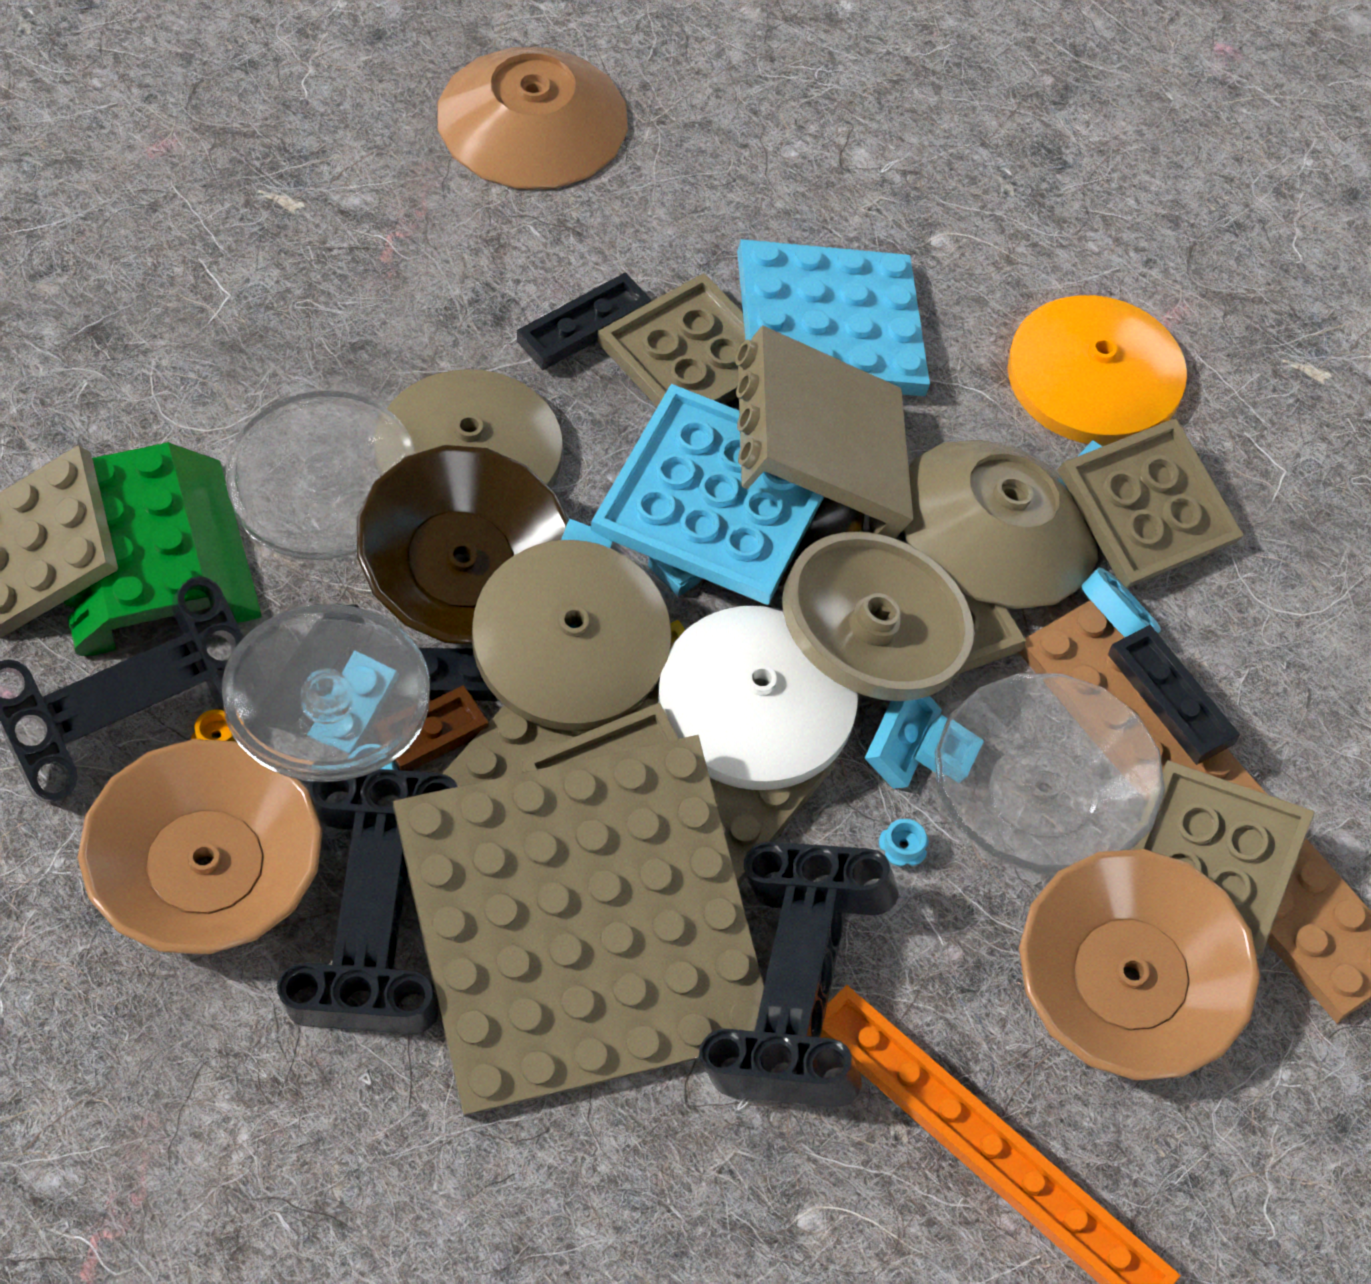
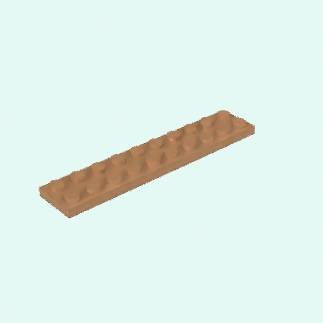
[1018,600,1371,1024]

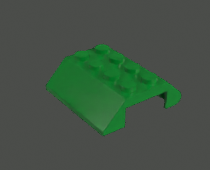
[64,442,262,657]

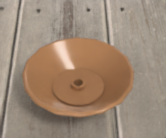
[437,47,628,189]
[77,739,323,955]
[1019,849,1260,1081]

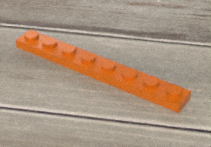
[821,984,1181,1284]

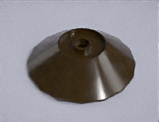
[357,445,569,645]

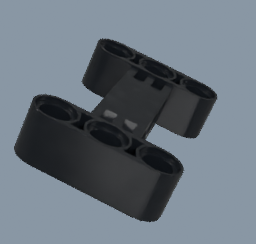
[0,576,266,803]
[277,766,458,1034]
[699,842,899,1107]

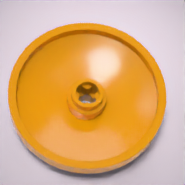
[1008,295,1187,446]

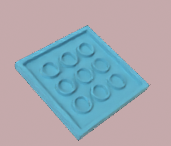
[737,239,930,396]
[591,384,824,605]

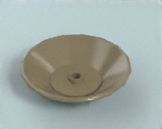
[903,440,1098,609]

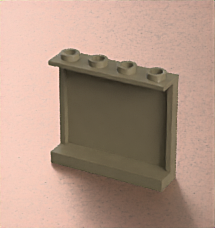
[735,325,913,539]

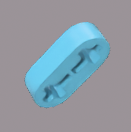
[1082,568,1161,637]

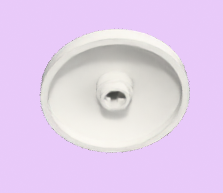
[658,606,858,790]

